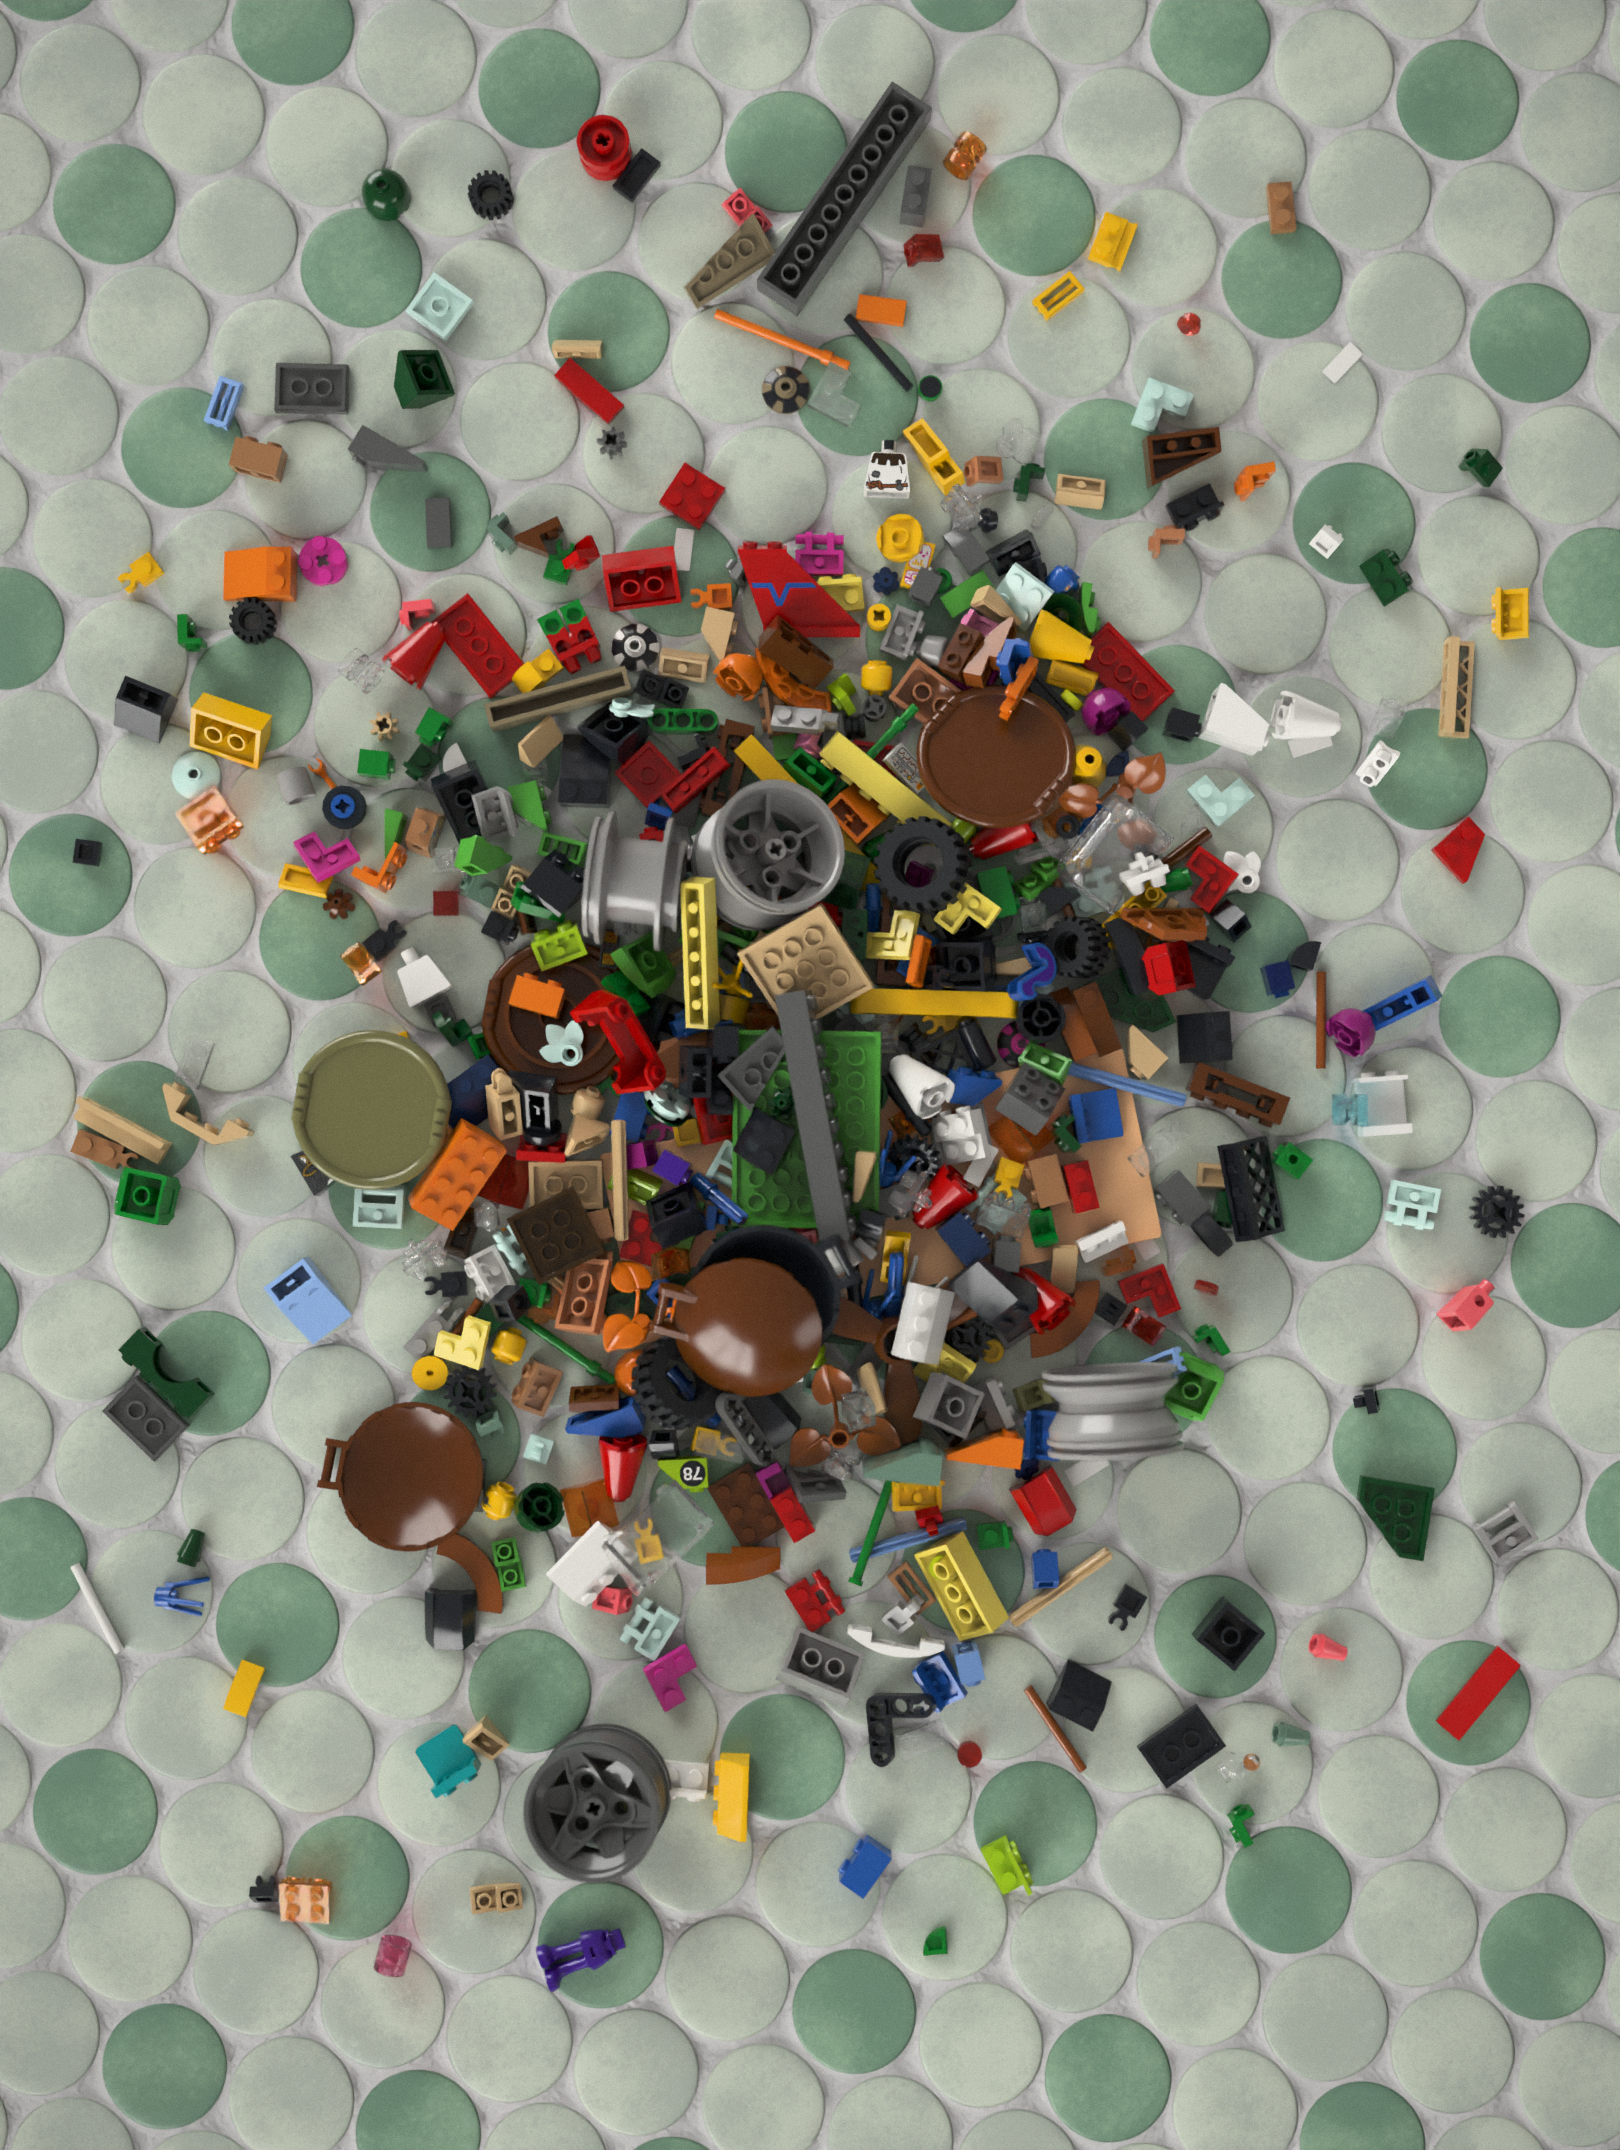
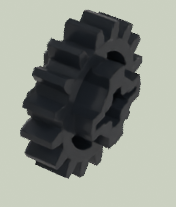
[887,1134,942,1183]
[1469,1186,1525,1238]
[944,1315,994,1363]
[443,1365,497,1418]

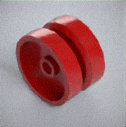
[576,115,632,181]

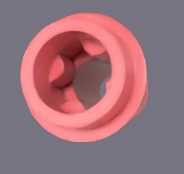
[1308,1633,1348,1661]

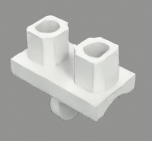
[1355,740,1401,787]
[1119,852,1169,896]

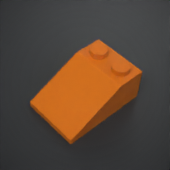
[223,546,298,602]
[944,1428,1024,1469]

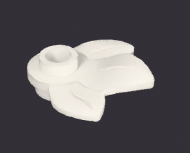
[1224,851,1261,894]

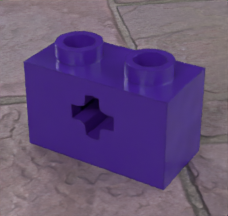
[652,1149,693,1186]

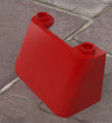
[570,990,666,1094]

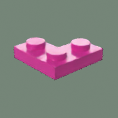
[293,831,361,883]
[642,1643,697,1712]

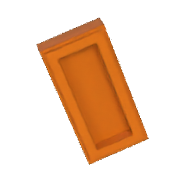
[856,294,907,327]
[906,934,932,988]

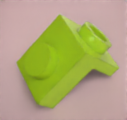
[827,673,857,716]

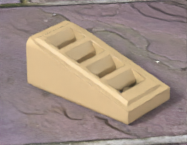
[970,585,1021,627]
[996,957,1032,977]
[853,1150,878,1202]

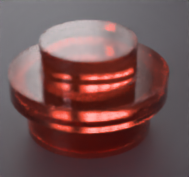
[1177,312,1201,336]

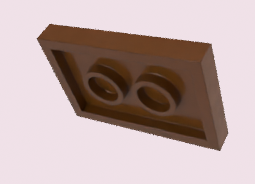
[707,1462,785,1547]

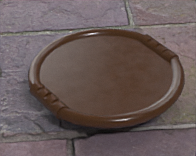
[916,685,1076,828]
[481,942,638,1095]

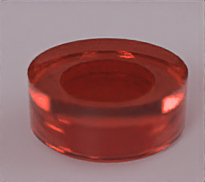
[1193,1280,1219,1296]
[957,1741,982,1768]

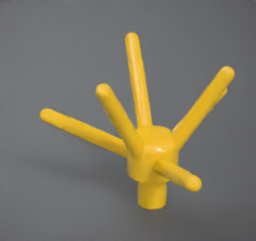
[712,947,753,998]

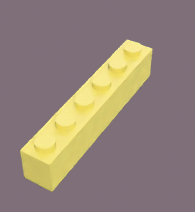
[819,730,952,846]
[680,876,720,1030]

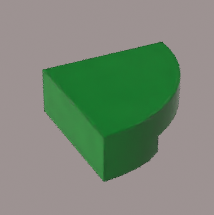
[923,1926,948,1956]

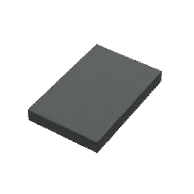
[274,363,350,415]
[102,1375,190,1462]

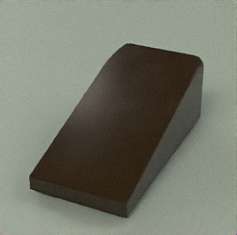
[443,1207,483,1260]

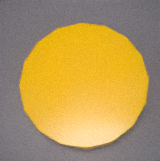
[876,513,925,563]

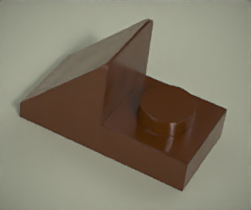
[513,516,564,558]

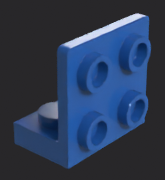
[1067,1088,1124,1144]

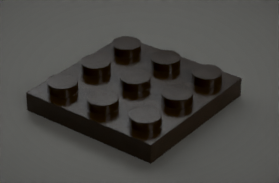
[507,1186,606,1285]

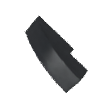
[1104,917,1150,996]

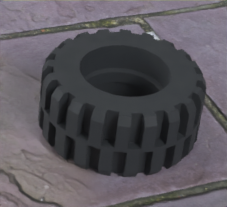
[874,816,973,914]
[631,1335,728,1430]

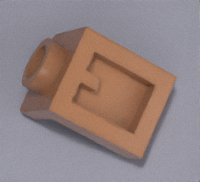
[964,456,1004,487]

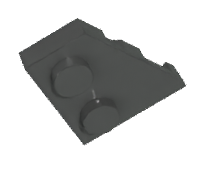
[784,1464,847,1504]

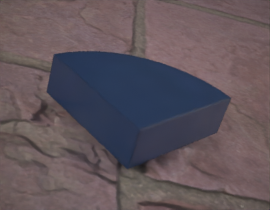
[1106,750,1129,777]

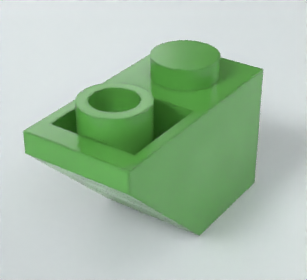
[508,780,552,832]
[454,835,513,876]

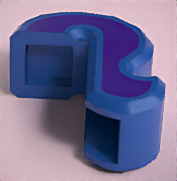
[1007,942,1057,1001]

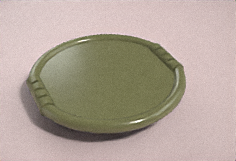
[291,1030,452,1190]

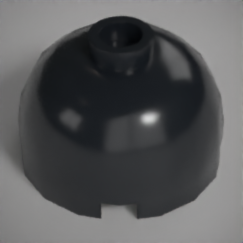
[1015,994,1066,1044]

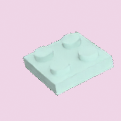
[406,272,474,341]
[996,562,1054,632]

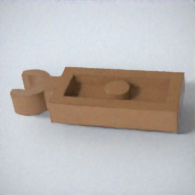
[70,1129,141,1169]

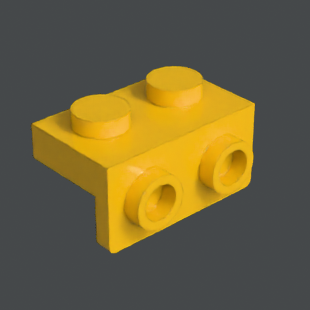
[1491,587,1530,640]
[892,1479,945,1512]

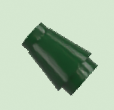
[177,1528,205,1567]

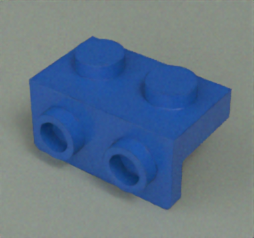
[996,638,1034,686]
[1023,1409,1060,1461]
[912,1651,968,1713]

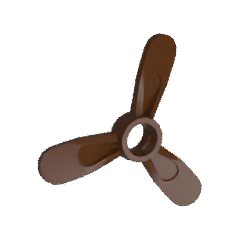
[832,1273,970,1444]

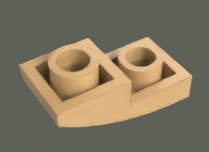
[491,863,532,920]
[1050,1245,1078,1293]
[469,1883,523,1915]

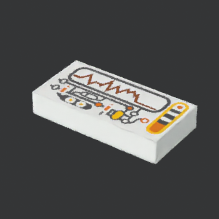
[882,742,924,794]

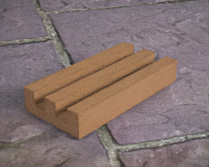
[887,1561,937,1615]

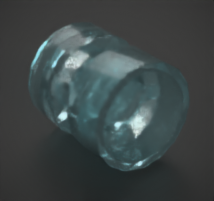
[1332,1094,1368,1125]

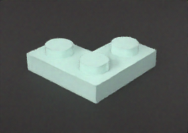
[1131,377,1194,433]
[1186,774,1255,828]

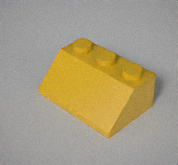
[189,692,272,769]
[713,1753,750,1842]

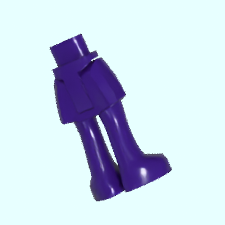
[536,1928,626,1992]

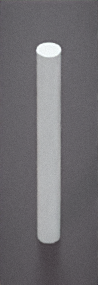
[70,1562,124,1654]

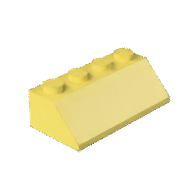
[914,1531,1009,1641]

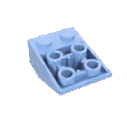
[264,1257,352,1345]

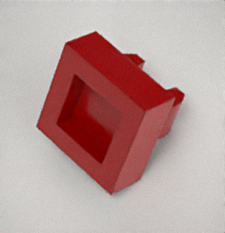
[915,1505,944,1537]

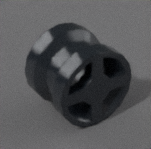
[844,713,866,739]
[898,1022,928,1052]

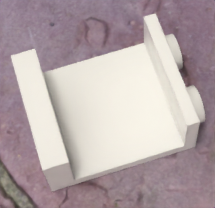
[1354,1070,1413,1137]

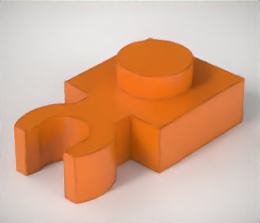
[690,583,733,610]

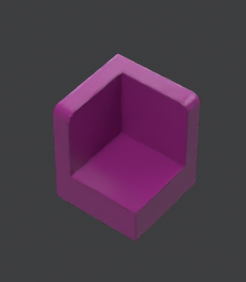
[627,1139,658,1170]
[756,1459,790,1499]

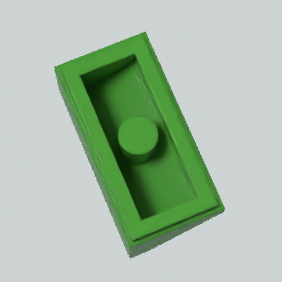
[1018,1042,1072,1086]

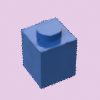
[1031,1549,1059,1589]

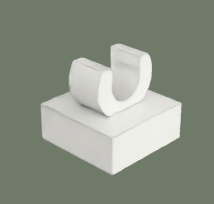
[1309,524,1344,559]

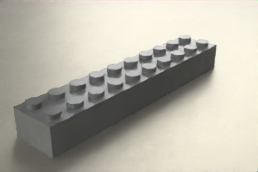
[757,81,932,316]
[775,990,858,1241]

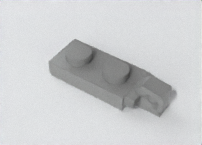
[770,705,840,735]

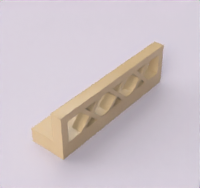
[1438,636,1475,738]
[73,1096,172,1165]

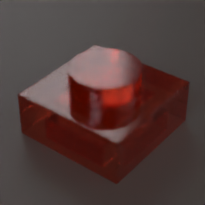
[433,891,459,916]

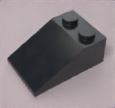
[558,734,611,809]
[431,760,488,845]
[948,1258,1038,1333]

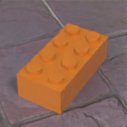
[408,1118,507,1231]

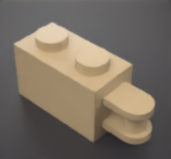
[485,1068,523,1141]

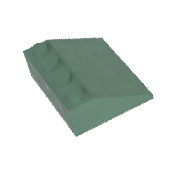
[862,1437,943,1487]

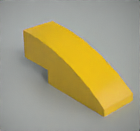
[903,418,965,496]

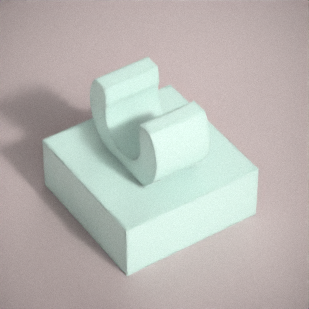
[523,1433,555,1465]

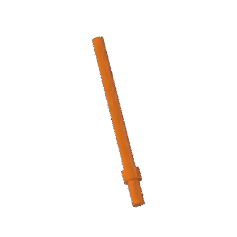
[714,309,851,371]

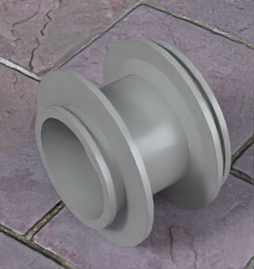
[582,811,688,951]

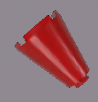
[382,621,447,690]
[969,822,1039,860]
[912,1162,979,1229]
[1012,1267,1076,1335]
[598,1434,647,1502]

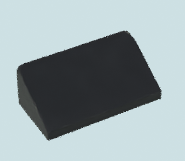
[985,529,1041,577]

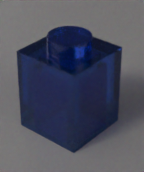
[1260,960,1295,999]

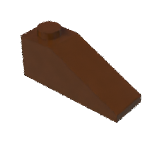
[1071,981,1122,1058]

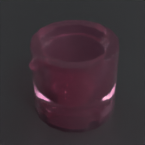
[373,1935,412,1977]

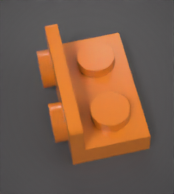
[1234,461,1276,501]

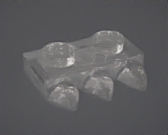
[974,1191,1031,1239]

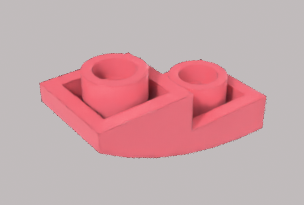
[721,188,773,233]

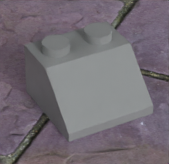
[913,1371,985,1439]

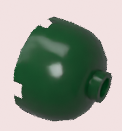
[361,168,411,221]
[514,1482,565,1533]

